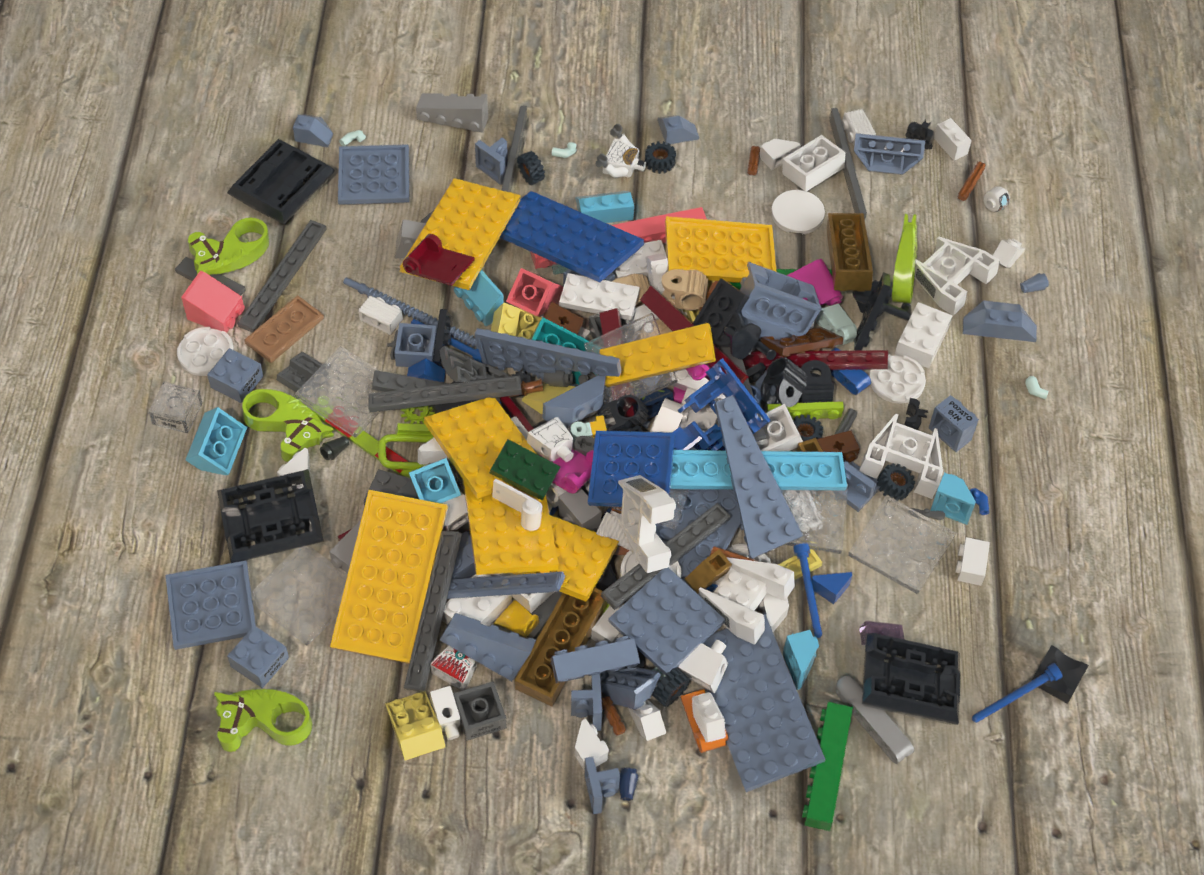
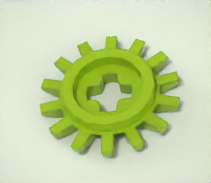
[400,405,435,424]

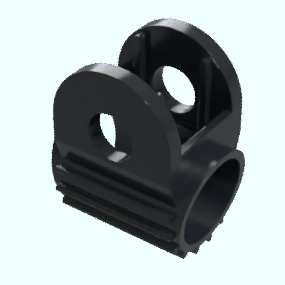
[760,356,808,407]
[798,360,834,403]
[597,394,649,431]

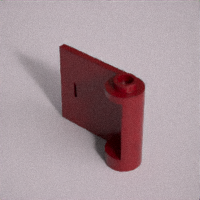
[403,234,475,286]

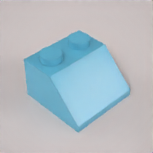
[408,458,461,503]
[930,473,976,525]
[783,630,819,690]

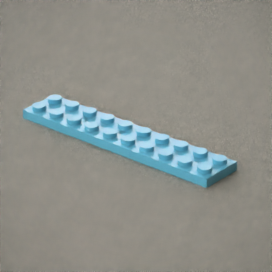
[670,450,847,491]

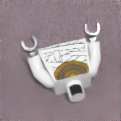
[595,124,646,178]

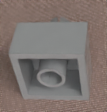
[558,488,601,531]

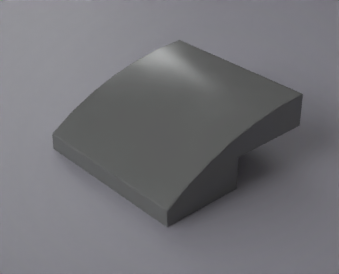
[276,352,331,398]

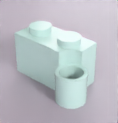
[816,304,857,347]

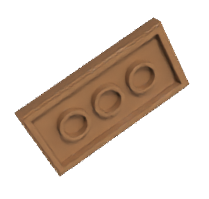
[244,295,324,363]

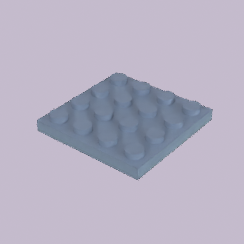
[338,144,409,205]
[165,561,256,650]
[608,567,725,675]

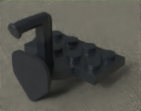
[852,272,912,350]
[693,278,776,360]

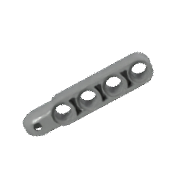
[835,676,914,764]

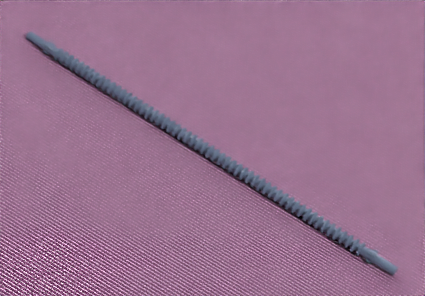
[343,277,650,429]

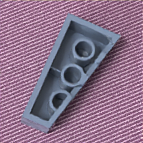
[440,613,536,682]
[550,636,640,683]

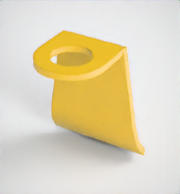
[494,600,540,638]

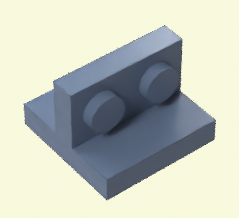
[475,138,508,185]
[829,461,881,512]
[571,674,602,731]
[584,756,620,814]

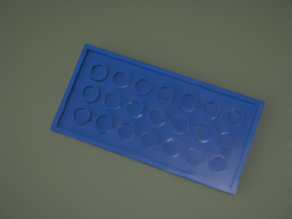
[499,191,644,283]

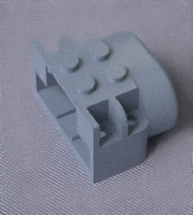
[740,262,821,340]

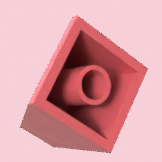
[506,268,564,317]
[181,270,245,333]

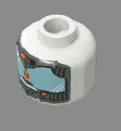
[983,186,1010,212]

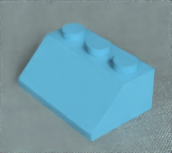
[575,191,634,223]
[454,269,504,326]
[185,407,247,476]

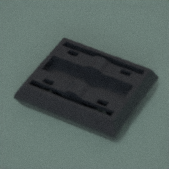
[227,139,335,225]
[217,469,324,563]
[862,633,960,725]

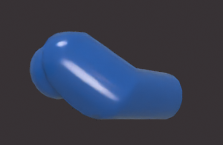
[969,488,990,515]

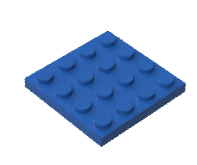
[588,431,675,507]

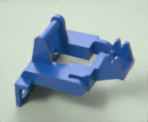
[672,358,771,451]

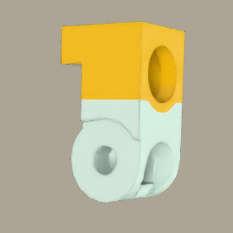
[570,415,607,442]

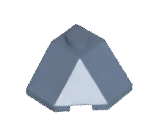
[293,114,333,147]
[657,115,699,145]

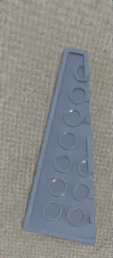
[475,328,622,377]
[714,395,803,559]

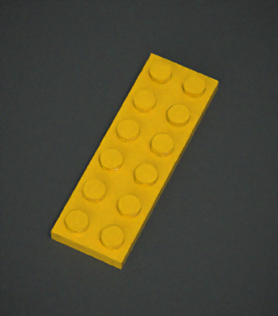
[600,323,716,387]

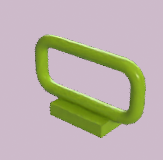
[378,423,453,470]

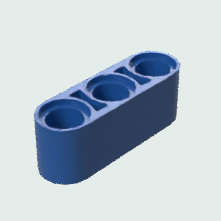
[830,348,871,395]

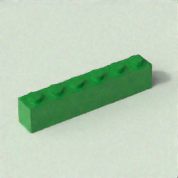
[802,702,853,831]

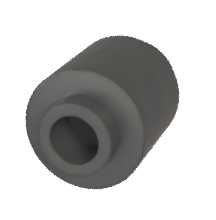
[544,370,573,387]

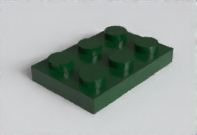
[489,439,561,501]

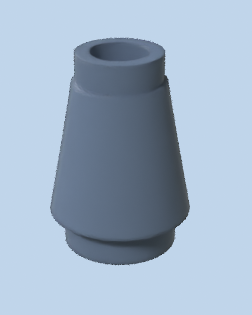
[1020,273,1049,293]

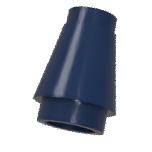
[619,768,639,801]

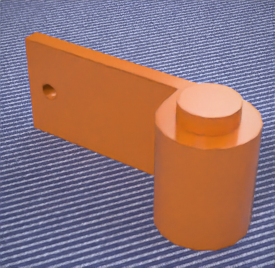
[680,689,728,753]

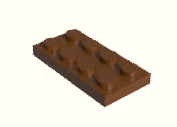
[761,327,843,357]

